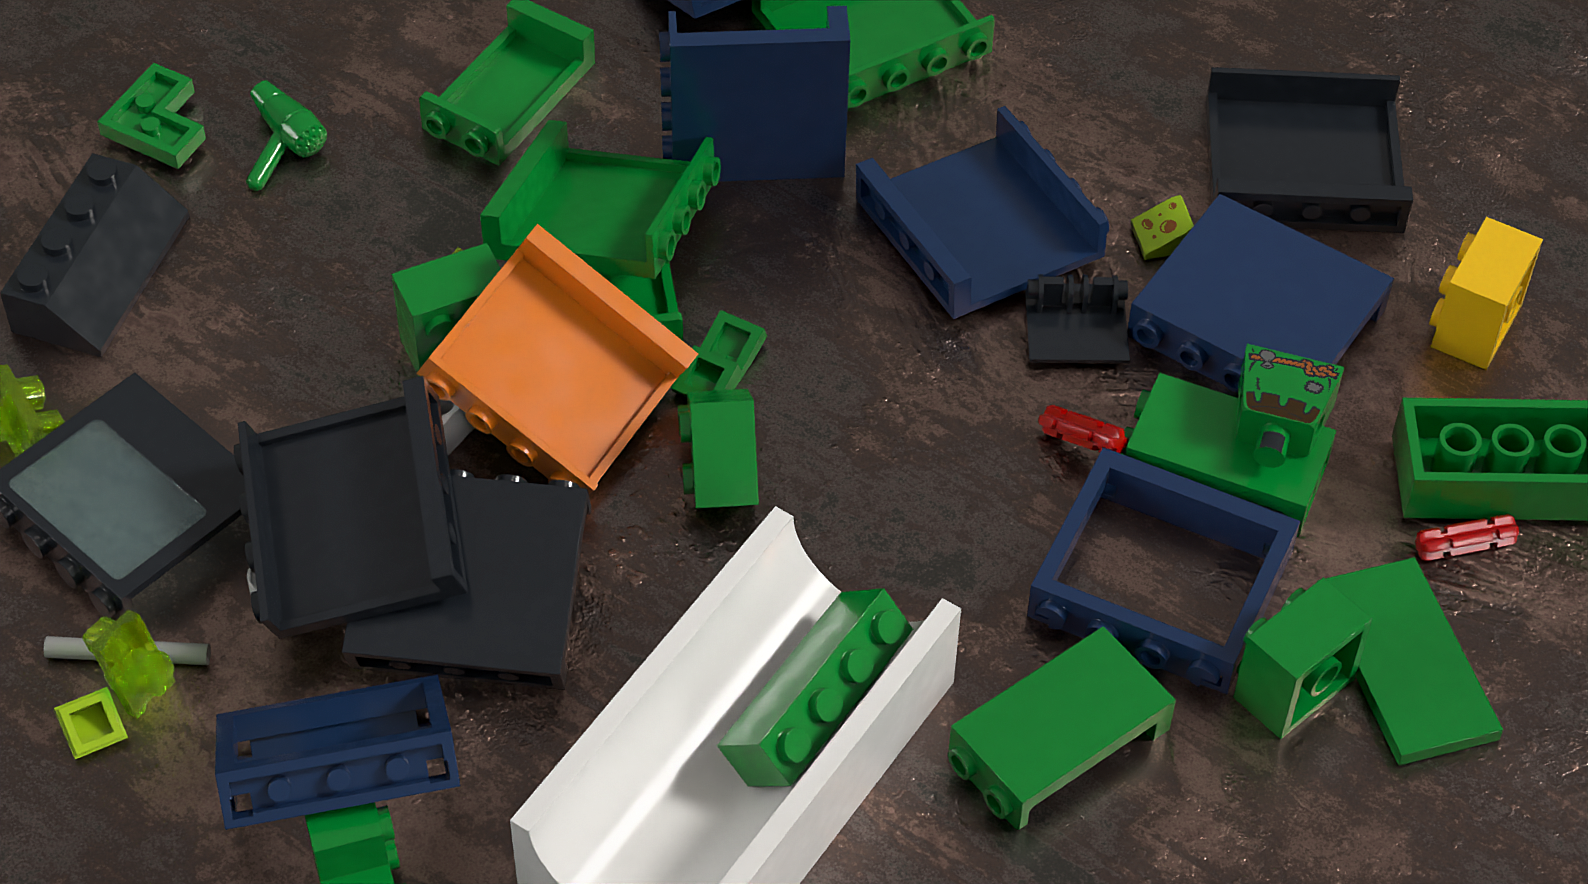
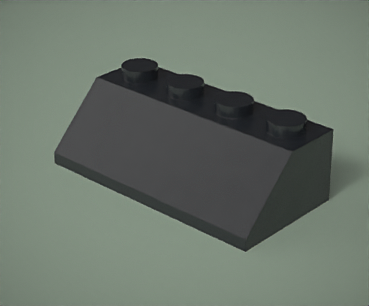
[0,153,190,358]

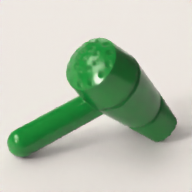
[246,80,327,191]

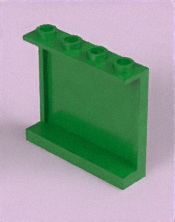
[752,0,995,109]
[480,120,721,279]

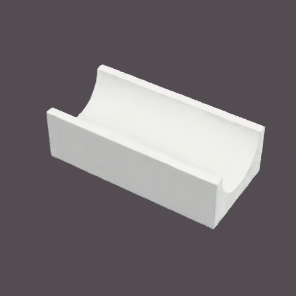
[510,506,961,884]

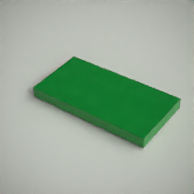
[1317,557,1503,766]

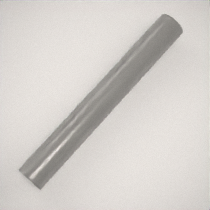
[44,636,211,665]

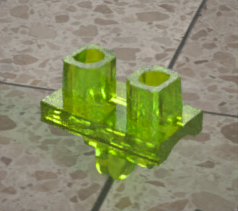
[0,364,65,457]
[82,609,176,719]

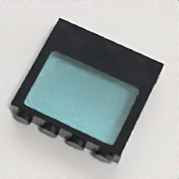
[0,372,245,630]

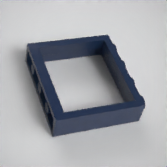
[1027,447,1300,695]
[215,675,461,830]

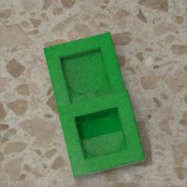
[671,310,767,398]

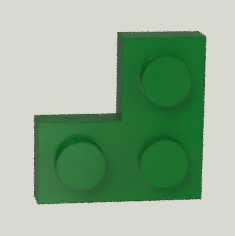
[97,63,206,169]

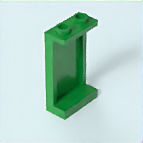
[419,0,595,166]
[1121,373,1337,538]
[948,626,1176,830]

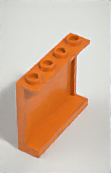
[416,224,698,495]

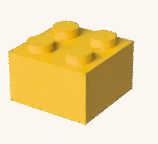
[1429,217,1543,370]

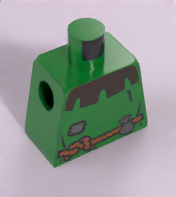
[1236,344,1344,468]

